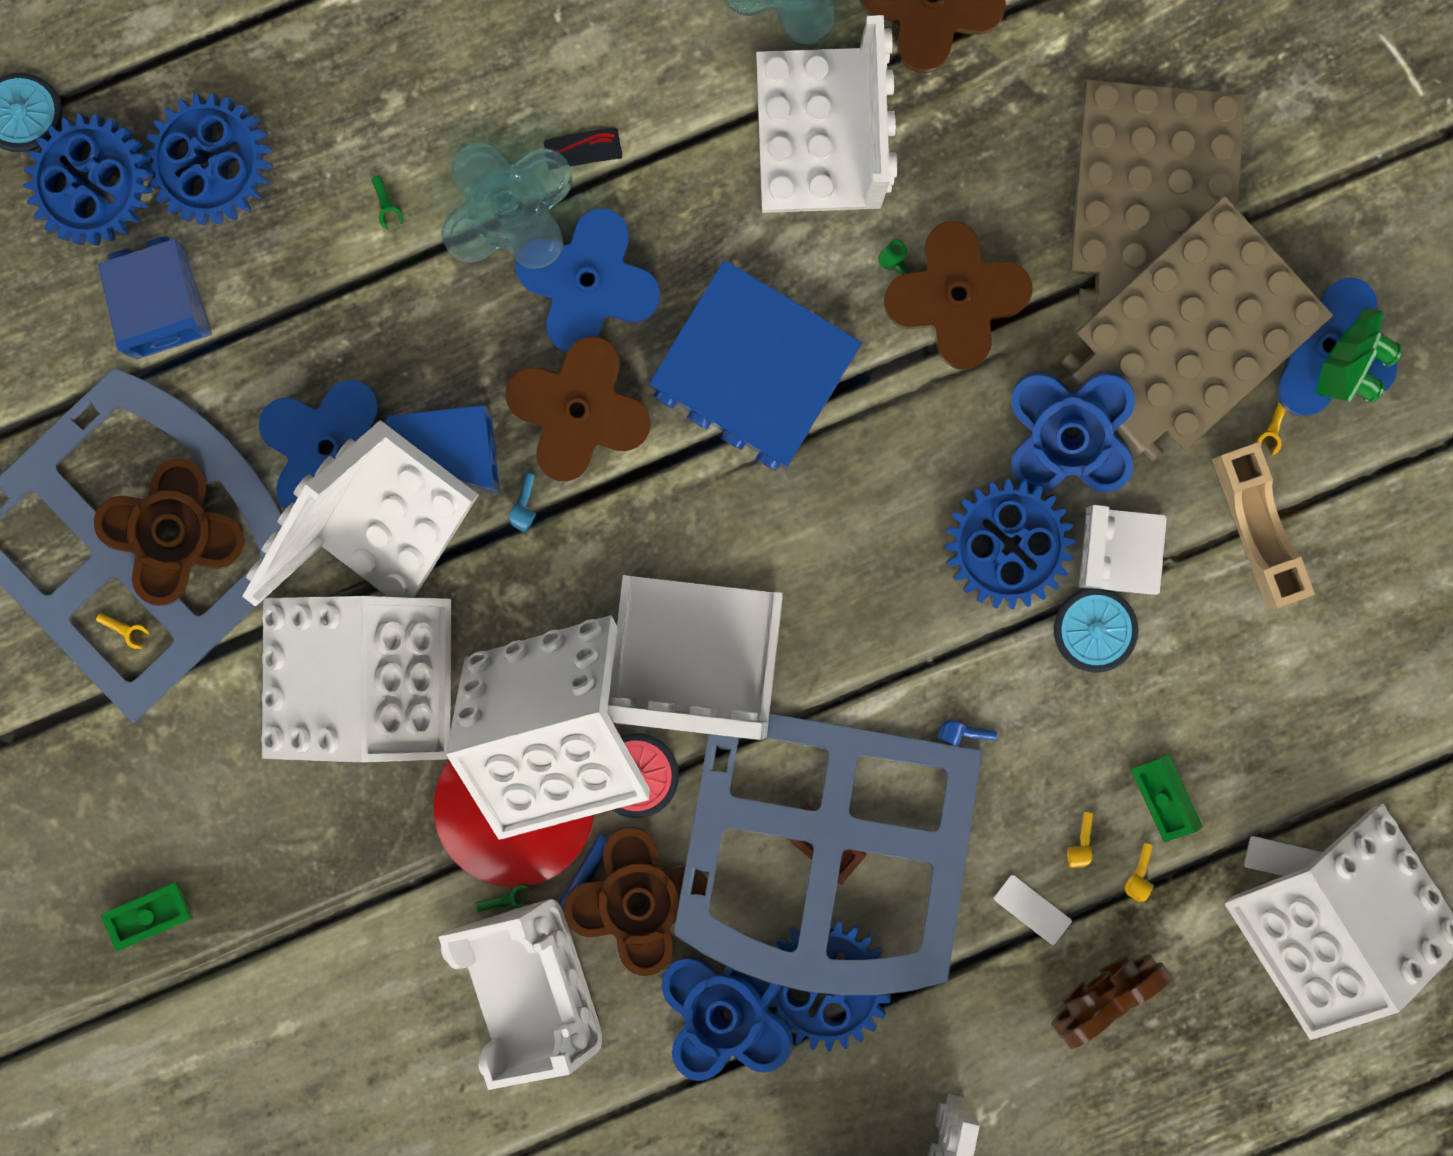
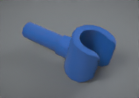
[938,720,997,746]

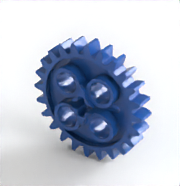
[143,93,273,225]
[23,114,154,246]
[944,479,1076,610]
[768,919,891,1051]

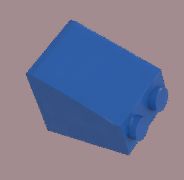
[98,236,212,360]
[386,405,500,493]

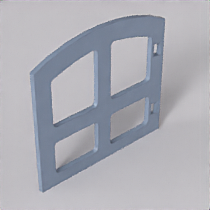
[0,368,282,723]
[674,713,982,995]

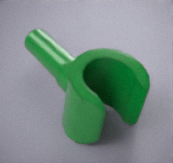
[371,176,404,230]
[878,239,910,276]
[476,885,532,912]

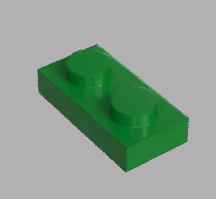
[1130,754,1203,842]
[100,882,193,952]

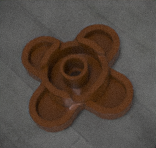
[859,0,1006,73]
[884,221,1033,370]
[505,336,651,481]
[94,459,245,606]
[564,826,712,976]
[1051,954,1172,1049]

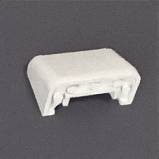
[439,899,602,1090]

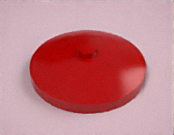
[434,760,595,887]

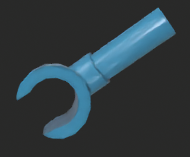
[510,473,536,532]

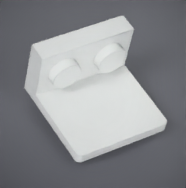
[1079,505,1167,595]

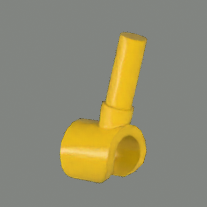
[1254,402,1286,455]
[96,612,150,649]
[1067,812,1094,868]
[1124,843,1154,902]

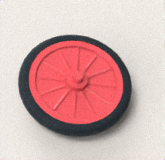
[612,733,679,818]

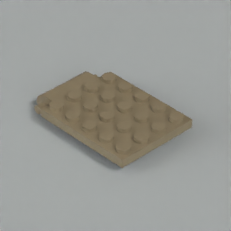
[1070,80,1245,316]
[1060,196,1333,461]

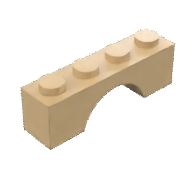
[1212,442,1315,609]

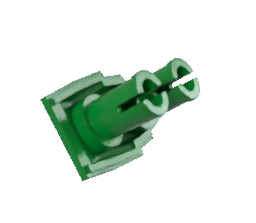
[1315,308,1402,403]

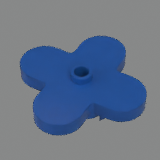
[515,209,660,353]
[1276,278,1398,416]
[1011,371,1135,492]
[259,380,380,509]
[662,957,793,1081]

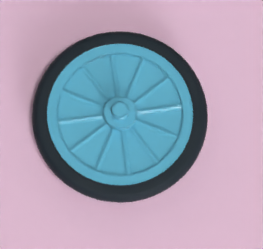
[0,73,63,152]
[1054,588,1139,673]

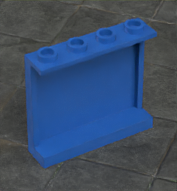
[649,260,862,471]

